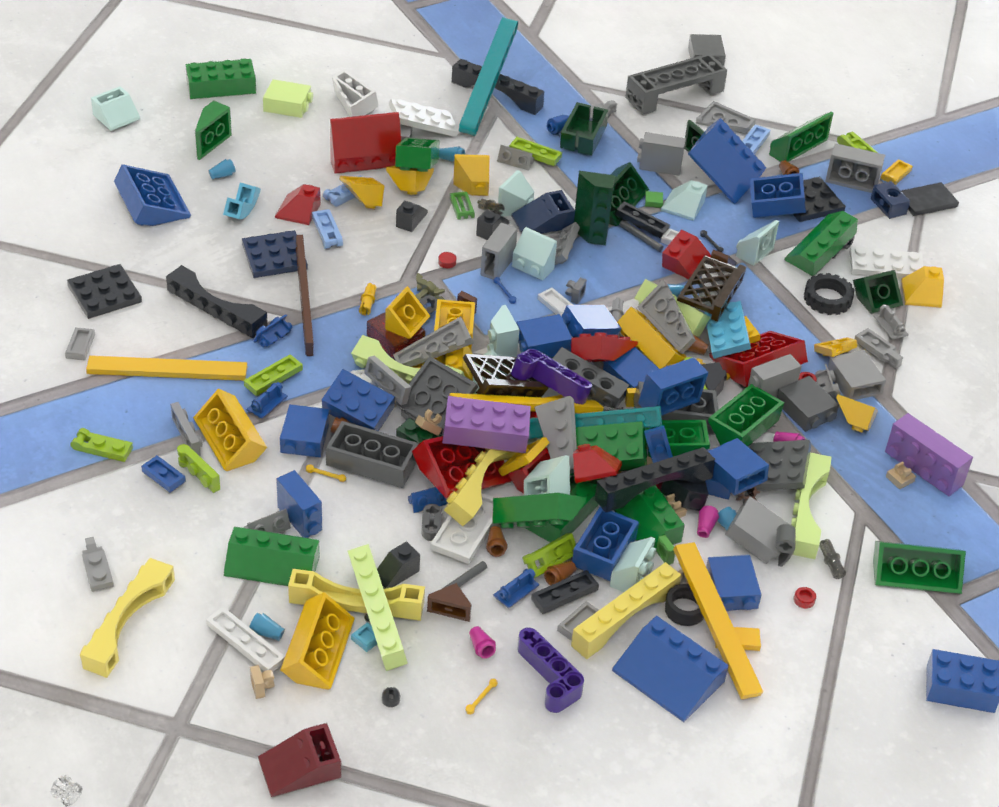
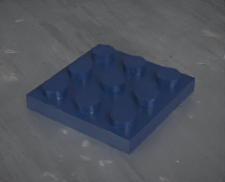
[242,230,308,278]

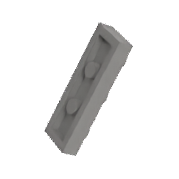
[555,222,580,265]
[364,355,412,405]
[170,402,203,456]

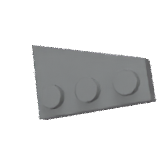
[696,101,756,133]

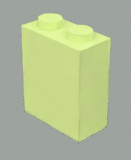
[263,79,313,118]

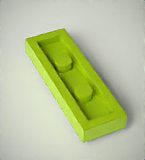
[509,137,562,166]
[244,354,303,396]

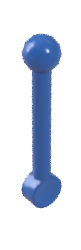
[493,277,517,304]

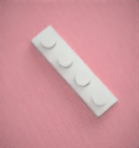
[206,607,285,672]

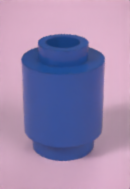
[546,115,569,135]

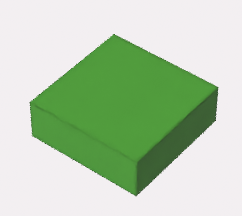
[645,191,663,208]
[656,535,675,565]

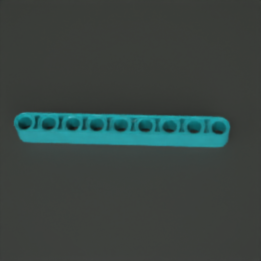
[459,17,518,136]

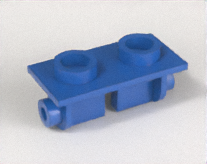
[253,314,293,347]
[246,382,288,419]
[408,487,448,513]
[493,569,539,608]

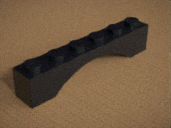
[451,59,545,115]
[166,265,268,338]
[595,447,715,513]

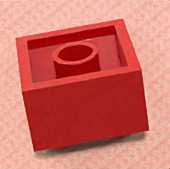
[662,229,711,279]

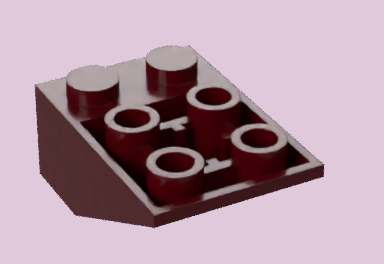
[258,723,341,797]

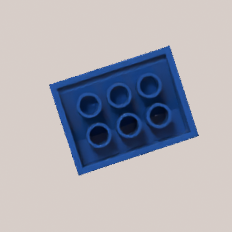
[688,118,767,204]
[114,164,191,226]
[612,615,729,722]

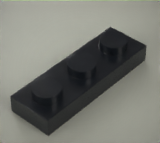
[615,201,670,238]
[531,570,599,614]

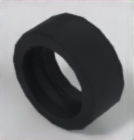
[665,583,704,626]

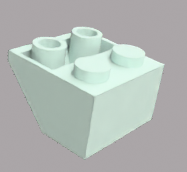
[91,86,140,131]
[524,455,571,495]
[610,537,656,592]

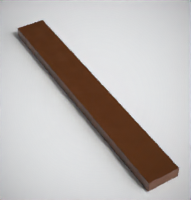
[296,235,314,356]

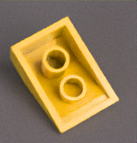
[434,299,475,350]

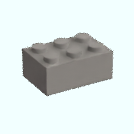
[825,143,885,193]

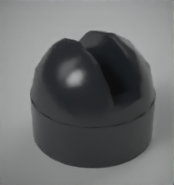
[382,687,400,707]

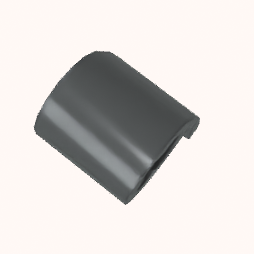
[776,524,796,567]

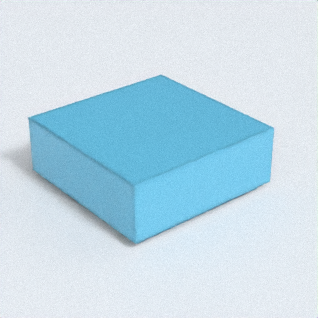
[351,622,377,652]

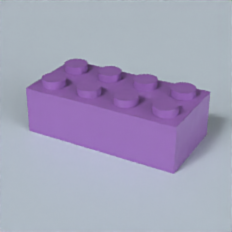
[443,396,530,453]
[885,413,973,496]

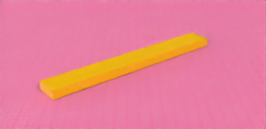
[86,356,248,381]
[449,393,604,413]
[673,542,763,700]

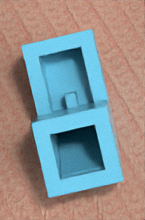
[223,182,261,219]

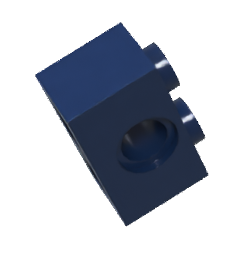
[871,181,910,219]

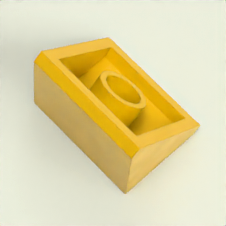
[385,286,430,339]

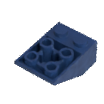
[511,190,575,234]

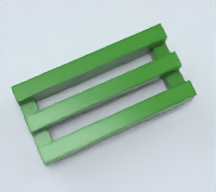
[450,192,475,220]

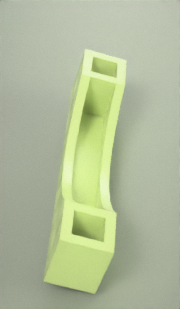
[351,335,465,384]
[791,452,832,559]
[348,544,408,671]

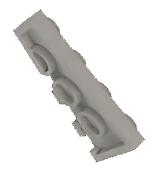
[637,280,696,355]
[393,317,474,367]
[535,396,577,474]

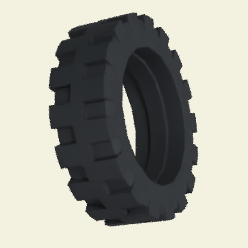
[804,273,854,315]

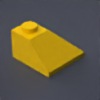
[453,154,490,196]
[386,166,434,195]
[339,176,384,209]
[901,266,944,308]
[836,394,878,433]

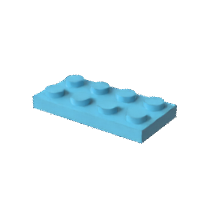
[704,301,751,359]

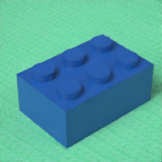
[750,173,806,218]
[638,357,709,415]
[321,369,395,431]
[572,507,639,581]
[926,649,999,713]

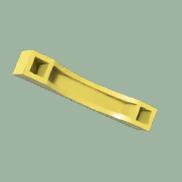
[444,448,517,526]
[80,558,175,678]
[571,562,681,659]
[288,569,425,621]

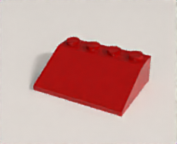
[330,112,401,174]
[709,331,808,387]
[412,436,512,498]

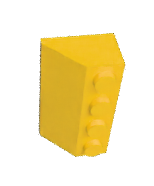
[617,307,687,369]
[193,389,267,471]
[280,592,355,690]

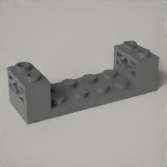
[625,53,727,115]

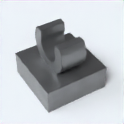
[565,278,587,304]

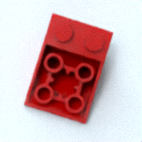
[571,332,638,362]

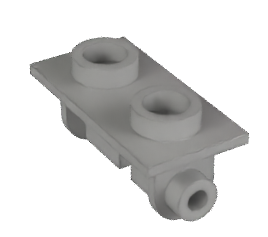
[497,145,534,170]
[873,305,909,340]
[815,364,841,403]
[244,509,291,533]

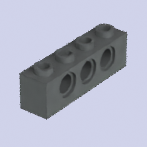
[553,347,629,410]

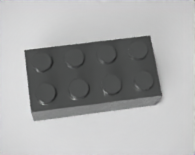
[633,381,719,435]
[326,421,419,488]

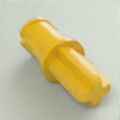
[359,283,377,316]

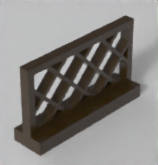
[677,256,746,322]
[463,354,549,398]

